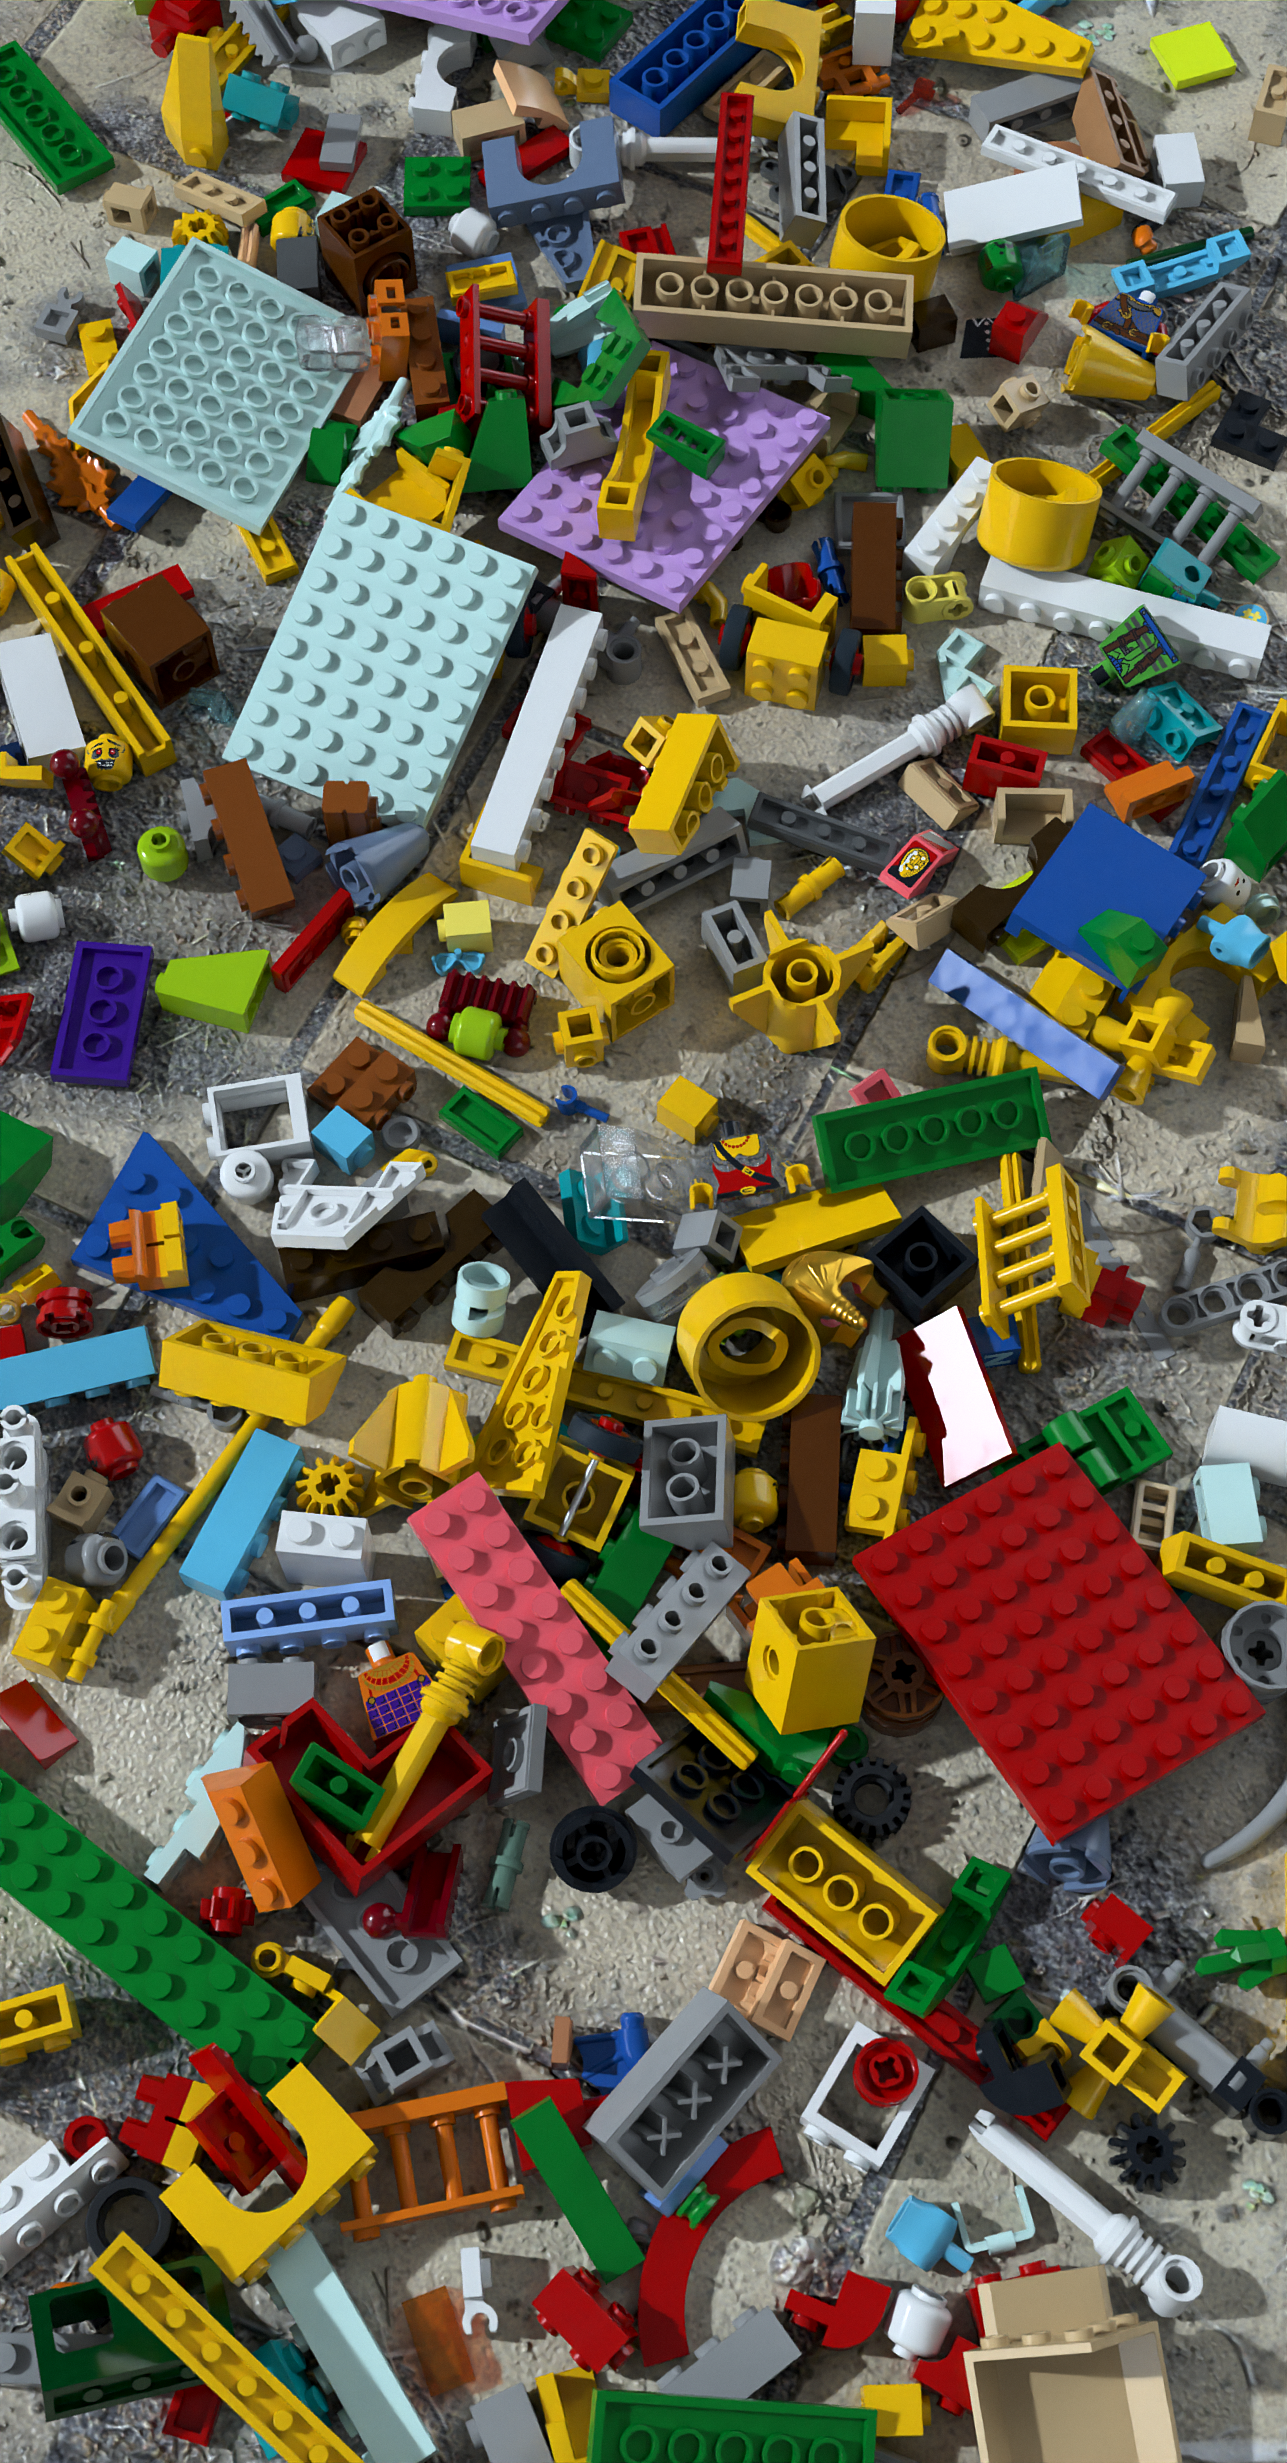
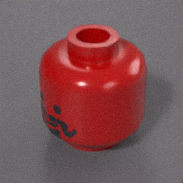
[82,1417,144,1482]

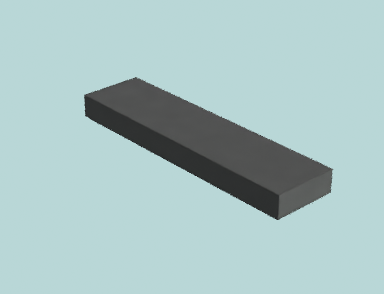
[746,792,899,875]

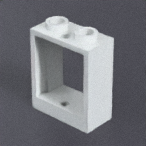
[202,1072,315,1169]
[799,2021,936,2173]

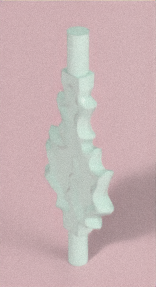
[323,377,411,520]

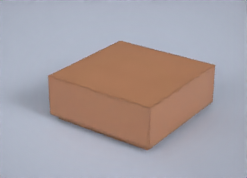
[551,2016,574,2071]

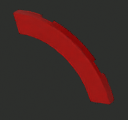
[638,2126,784,2369]

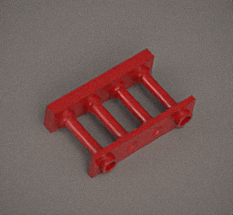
[456,283,552,443]

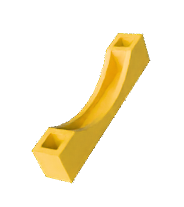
[597,350,671,542]

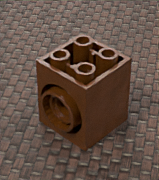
[317,187,418,318]
[100,574,221,710]

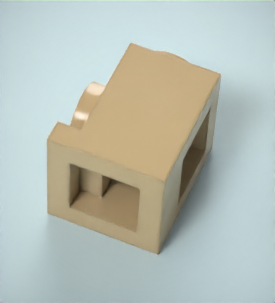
[102,182,158,235]
[46,1469,115,1535]

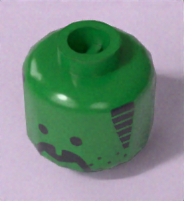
[977,239,1024,293]

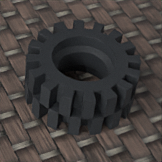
[832,1757,912,1843]

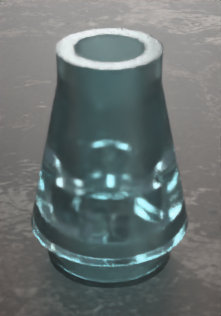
[1109,688,1159,745]

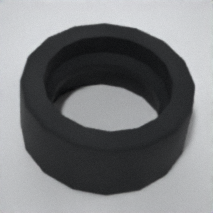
[85,2176,178,2263]

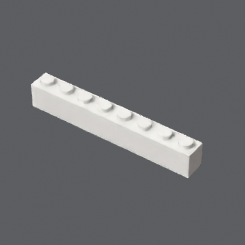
[977,555,1272,681]
[470,604,608,872]

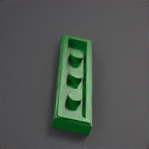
[510,2096,645,2285]

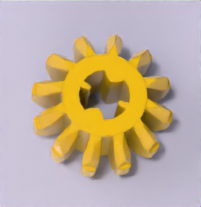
[171,208,229,246]
[295,1455,366,1516]

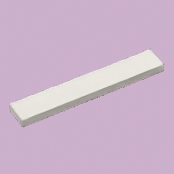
[980,124,1178,225]

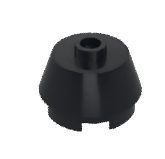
[549,1805,638,1893]

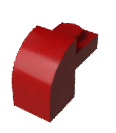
[782,2270,892,2351]

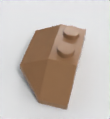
[1072,66,1152,178]

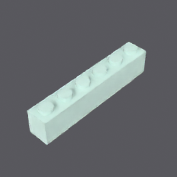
[265,2197,440,2463]

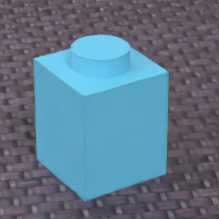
[311,1105,376,1176]

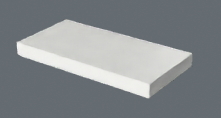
[943,160,1084,257]

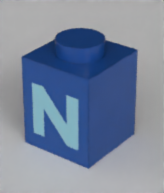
[967,1314,1022,1368]

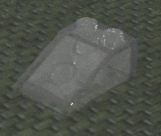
[579,1125,699,1224]

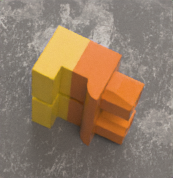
[108,1201,189,1291]

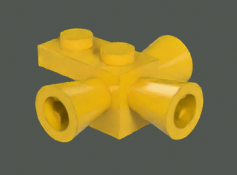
[1090,987,1217,1106]
[1048,1981,1188,2120]

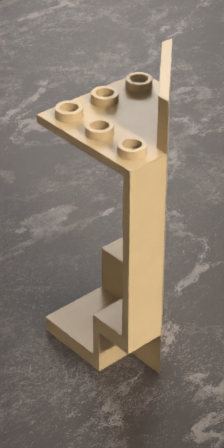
[963,2264,1183,2463]

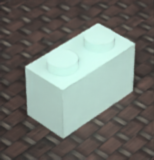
[583,1310,676,1387]
[1193,1462,1267,1555]

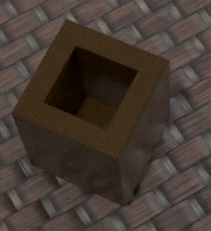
[911,294,958,353]

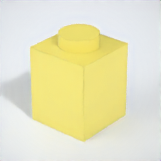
[437,900,494,953]

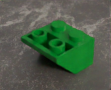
[1223,769,1287,883]

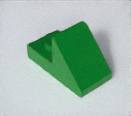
[305,419,359,487]

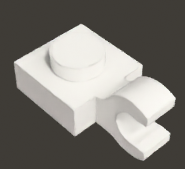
[460,2247,499,2336]

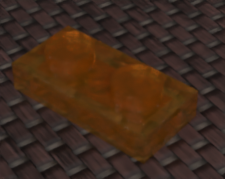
[401,2285,477,2398]

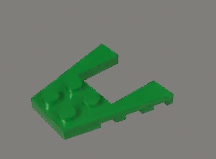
[551,288,652,413]

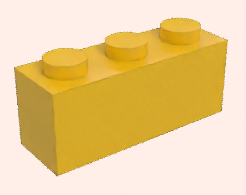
[1156,1531,1287,1610]

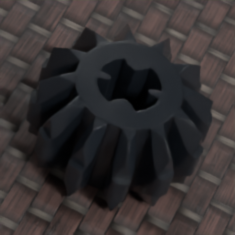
[1107,2112,1186,2194]

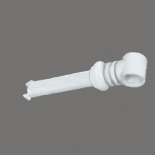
[569,126,762,171]
[800,683,995,816]
[968,2109,1203,2318]

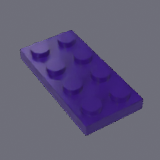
[50,941,154,1088]

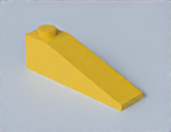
[161,33,230,171]

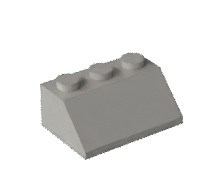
[639,1414,736,1550]

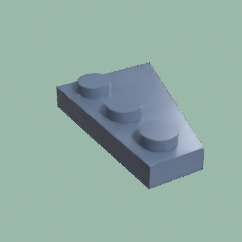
[524,211,595,293]

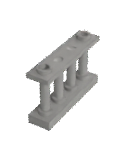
[1097,428,1264,584]

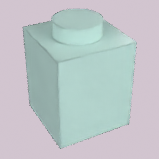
[105,236,161,297]

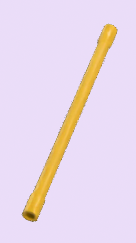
[109,1295,357,1637]

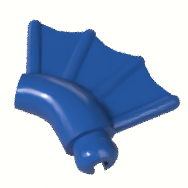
[573,2012,650,2095]

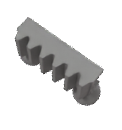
[229,0,319,67]

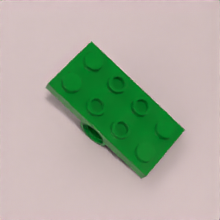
[989,1386,1173,1497]

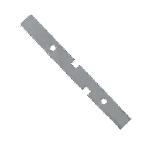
[1080,1199,1175,1362]

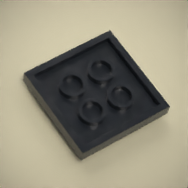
[629,1723,797,1866]

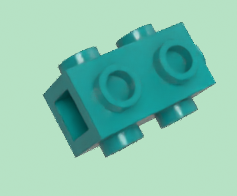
[222,70,300,134]

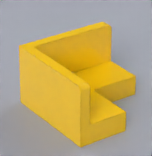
[824,95,893,177]
[459,803,545,907]
[535,2367,597,2463]

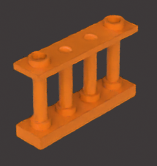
[339,2081,526,2243]

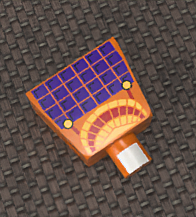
[358,1640,432,1752]

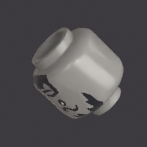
[65,1532,128,1587]

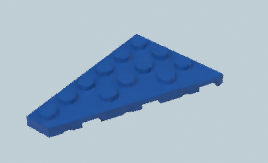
[71,1131,304,1342]

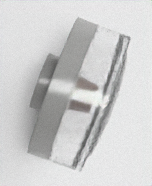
[635,1248,718,1323]

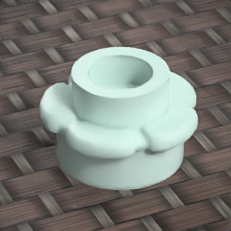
[1243,893,1280,928]

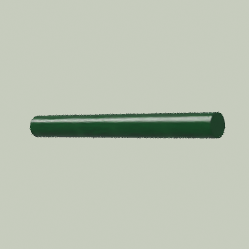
[1126,226,1255,267]

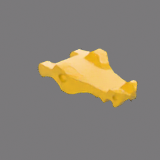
[1212,1166,1287,1256]

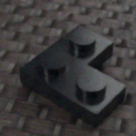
[1210,389,1287,472]

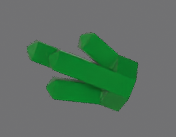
[1194,1927,1287,1992]

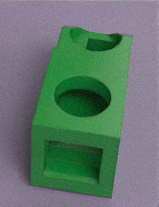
[0,1216,45,1289]

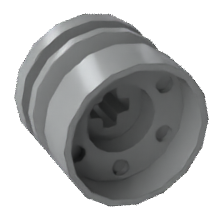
[1212,1600,1287,1705]

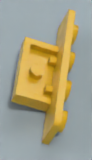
[524,827,619,978]
[844,1416,926,1539]

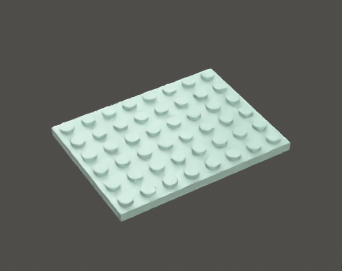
[67,236,372,536]
[221,491,538,829]

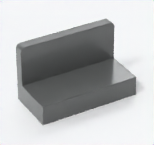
[276,236,323,303]

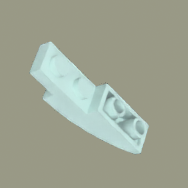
[144,1721,250,1894]

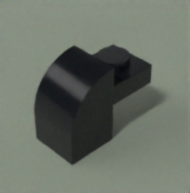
[975,2017,1073,2116]

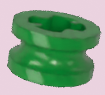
[676,2182,721,2230]

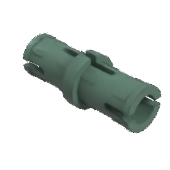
[481,1818,531,1912]

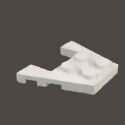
[271,1158,426,1250]

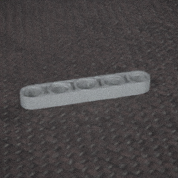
[1158,1258,1287,1337]

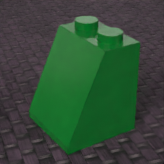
[874,387,954,494]
[462,389,532,493]
[0,1111,53,1226]

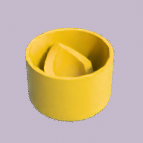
[828,194,946,303]
[976,457,1102,572]
[677,1272,821,1422]

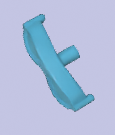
[431,948,486,977]

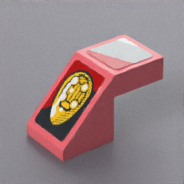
[878,829,960,900]

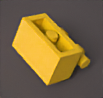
[11,1576,118,1683]

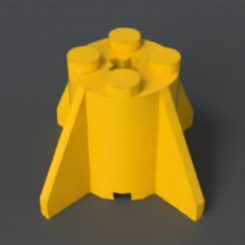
[729,910,875,1055]
[348,1374,475,1518]

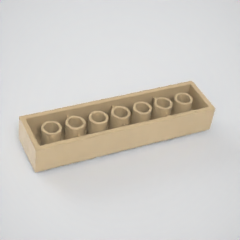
[632,252,914,359]

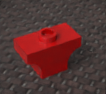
[909,2335,979,2419]

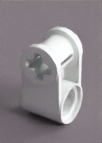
[1231,1300,1287,1358]

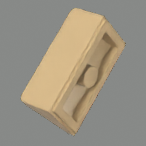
[898,758,980,831]
[886,893,961,951]
[1027,1137,1064,1225]

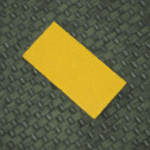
[731,1183,903,1275]

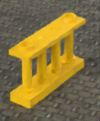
[972,1163,1091,1340]

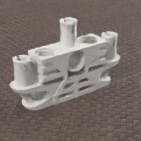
[0,1405,52,1611]

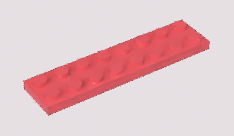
[406,1471,663,1806]

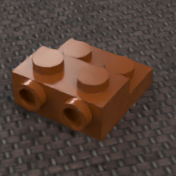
[307,1037,417,1133]

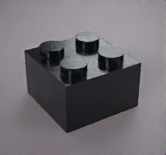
[864,1205,979,1327]

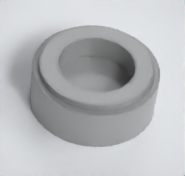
[381,1116,421,1156]

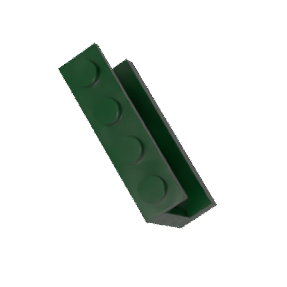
[28,2254,235,2423]

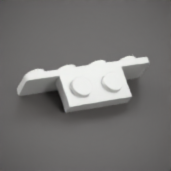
[0,2137,130,2279]

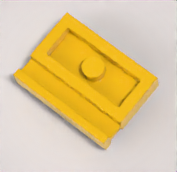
[576,239,637,303]

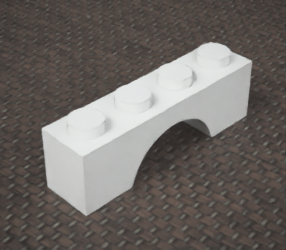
[408,24,477,137]
[900,456,993,582]

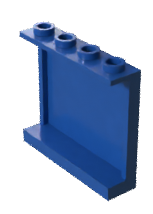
[1004,803,1207,1004]

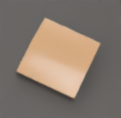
[493,60,569,130]
[708,1919,826,2042]

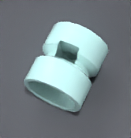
[451,1261,511,1338]

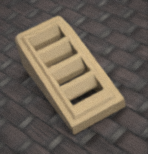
[1228,975,1266,1064]
[1127,1478,1178,1567]

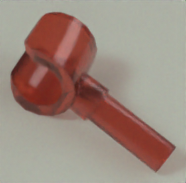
[895,77,936,115]

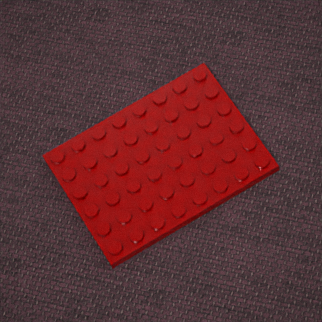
[852,1442,1266,1847]

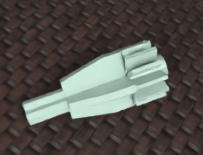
[516,279,627,370]
[841,1307,905,1444]

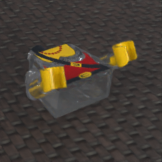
[689,1120,812,1215]

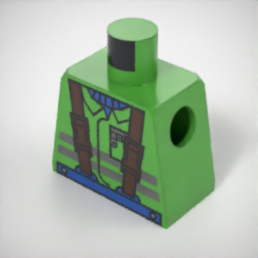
[1089,604,1182,689]

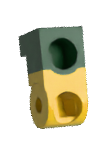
[984,1989,1072,2066]

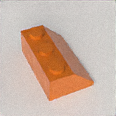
[201,1761,322,1913]

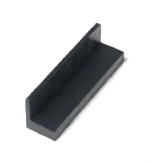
[481,1177,626,1340]

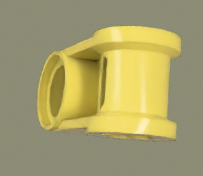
[901,571,974,624]

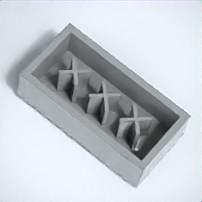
[582,1986,783,2202]

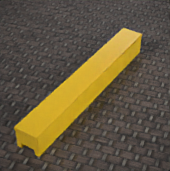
[4,542,178,778]

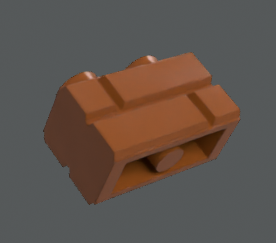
[322,781,382,848]

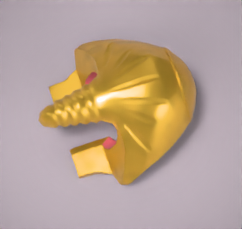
[781,1251,889,1349]

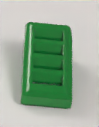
[646,410,726,481]

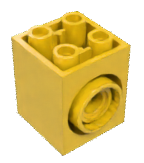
[557,900,675,1043]
[744,1586,877,1735]

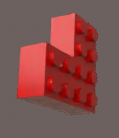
[242,1697,494,1898]

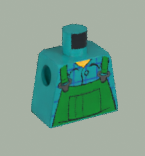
[1136,537,1222,610]

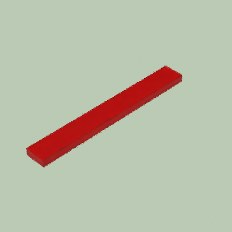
[706,92,754,276]
[761,1894,1072,2143]

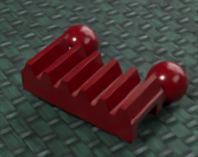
[50,749,112,862]
[426,969,537,1058]
[362,1843,464,1941]

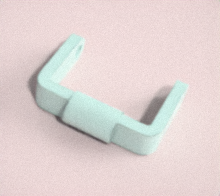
[951,2184,1035,2256]

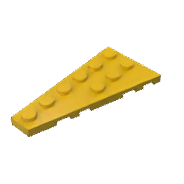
[902,0,1095,78]
[458,1271,592,1500]

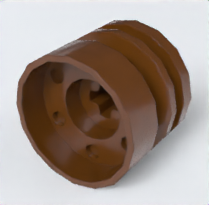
[860,1630,945,1738]

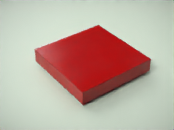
[281,127,368,195]

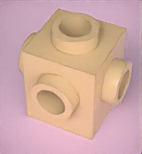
[986,374,1051,433]

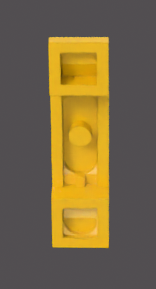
[333,872,459,999]

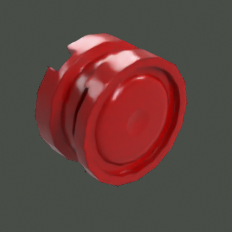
[35,1287,94,1339]
[852,2037,919,2109]

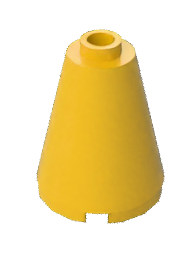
[1060,324,1157,401]

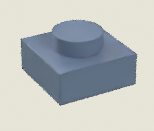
[277,832,323,885]

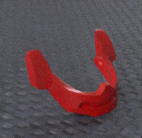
[585,750,651,811]

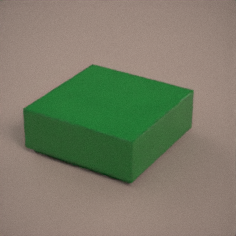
[966,1943,1026,2006]

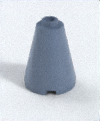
[325,822,430,913]
[1023,1813,1112,1893]

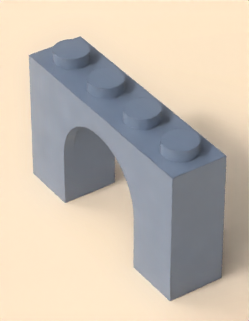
[482,115,625,229]

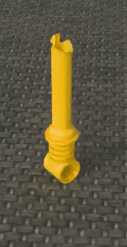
[926,1025,1155,1093]
[346,1620,506,1862]

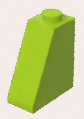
[155,949,273,1034]

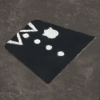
[960,318,1001,359]

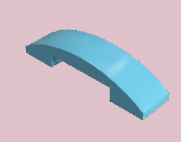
[1111,229,1251,299]

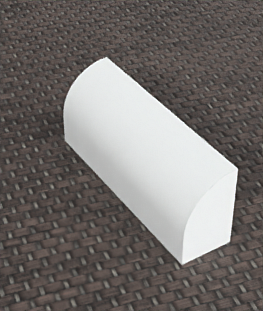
[0,633,86,774]
[1201,1405,1287,1487]

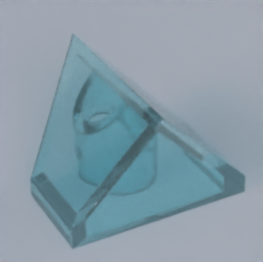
[1012,232,1071,302]

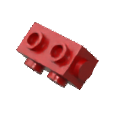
[531,2265,640,2374]

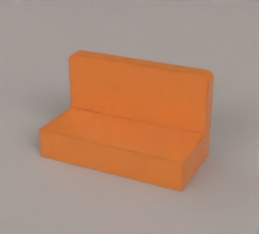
[1104,760,1195,824]

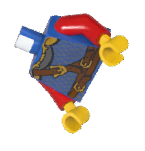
[1068,291,1171,361]

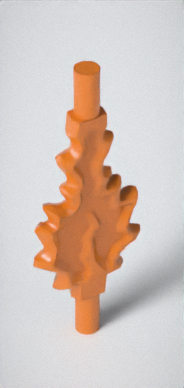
[22,410,123,532]

